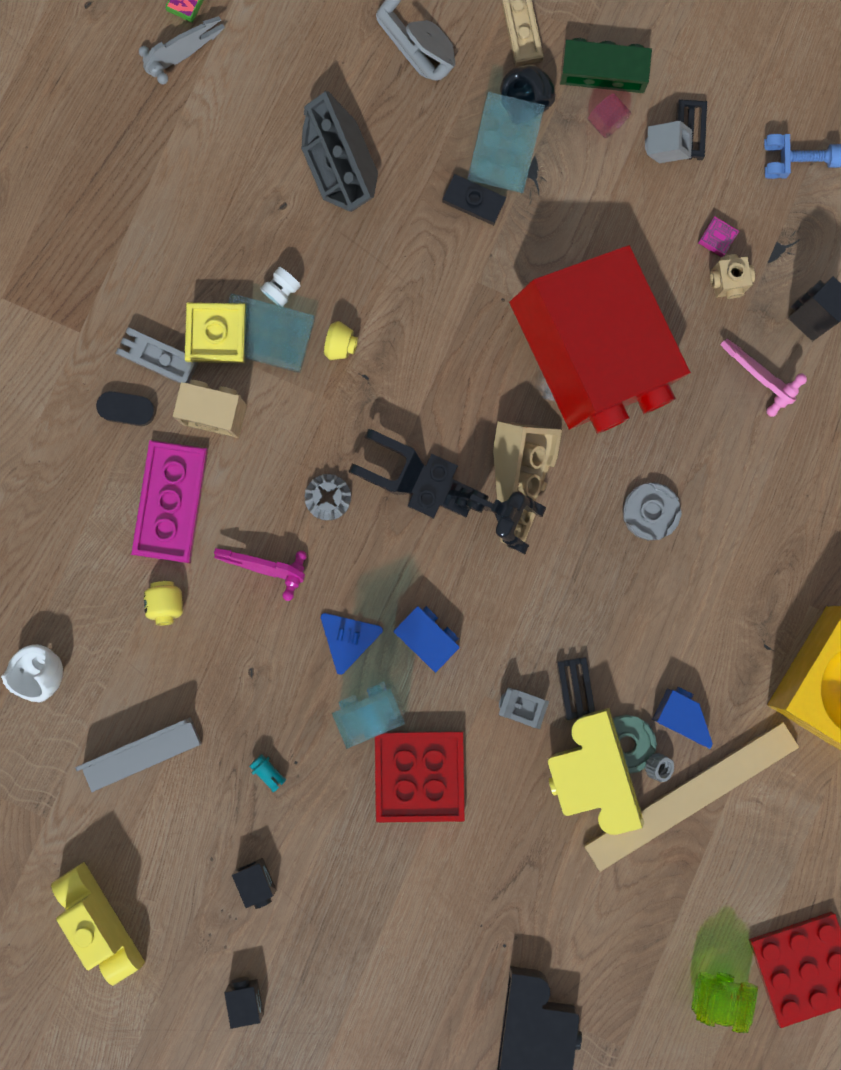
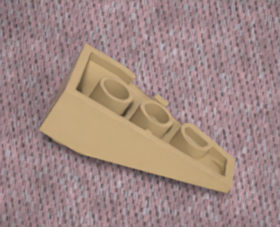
[493,421,562,543]

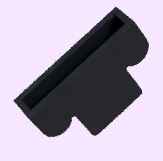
[497,966,582,1070]

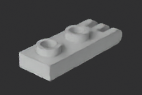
[115,327,199,384]

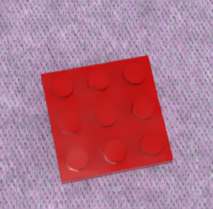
[375,731,465,823]
[749,911,841,1028]

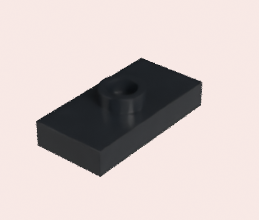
[442,174,506,226]

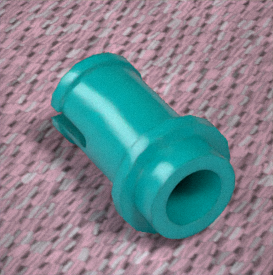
[249,754,287,792]

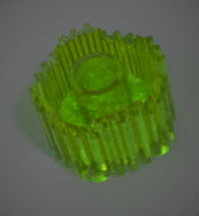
[691,972,758,1033]

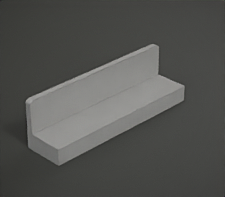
[75,717,202,792]

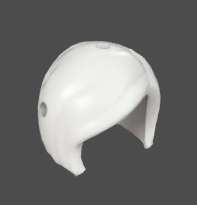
[1,644,63,702]

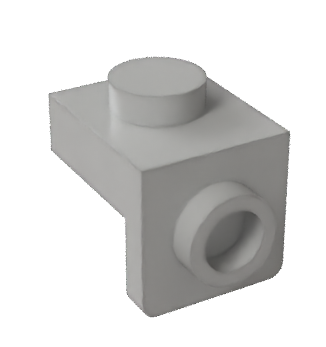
[499,687,549,729]

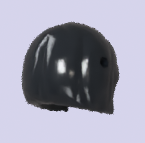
[500,65,556,124]

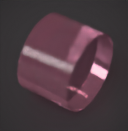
[588,93,631,138]

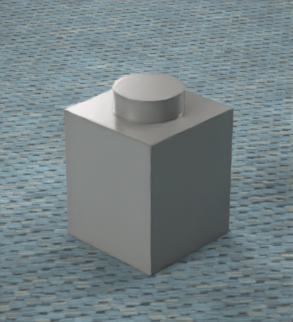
[645,121,692,164]

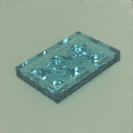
[468,92,545,193]
[228,293,315,373]

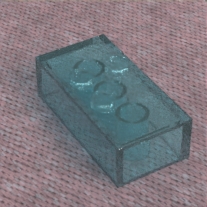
[332,681,407,749]

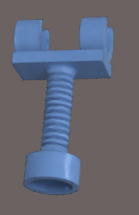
[764,134,841,179]

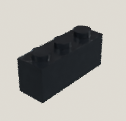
[788,276,841,342]

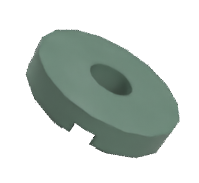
[613,714,657,774]

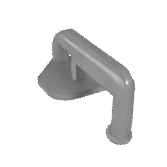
[376,0,455,81]

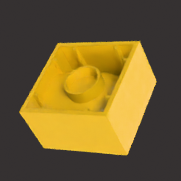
[767,606,841,751]

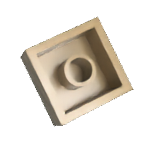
[173,380,247,438]

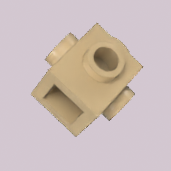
[710,254,755,299]

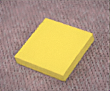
[185,302,246,363]

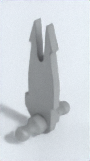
[138,16,225,84]

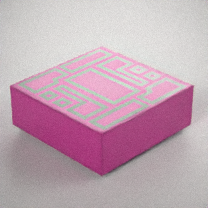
[698,216,739,257]

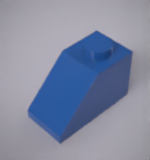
[652,687,713,749]

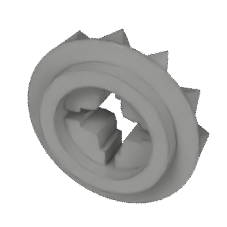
[305,474,351,520]

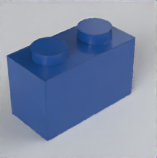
[393,606,460,673]

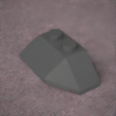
[301,91,378,212]

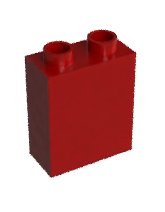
[509,245,691,434]

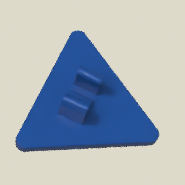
[320,613,383,675]

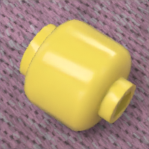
[144,581,183,626]

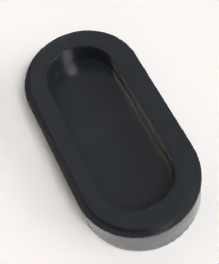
[96,391,156,426]

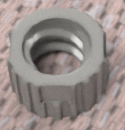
[645,753,674,782]

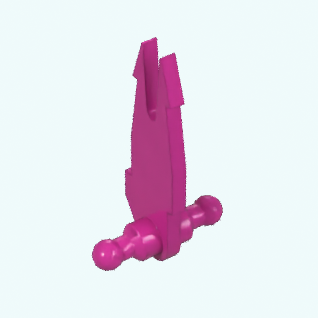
[214,548,307,601]

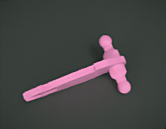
[720,339,807,417]

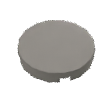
[622,483,682,541]

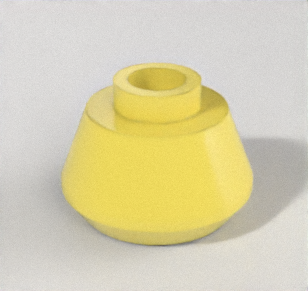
[324,321,358,360]

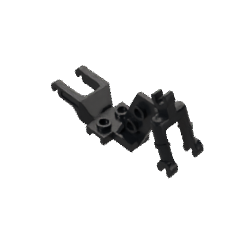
[348,429,546,555]

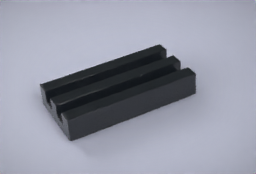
[676,99,707,160]
[556,657,595,720]

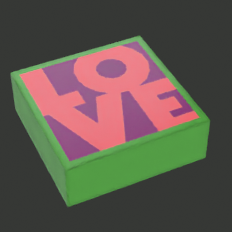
[165,0,204,23]

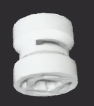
[260,267,301,308]

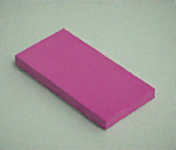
[131,440,208,563]

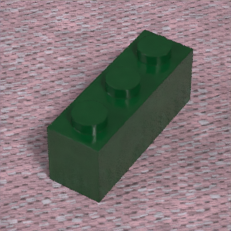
[560,38,652,93]

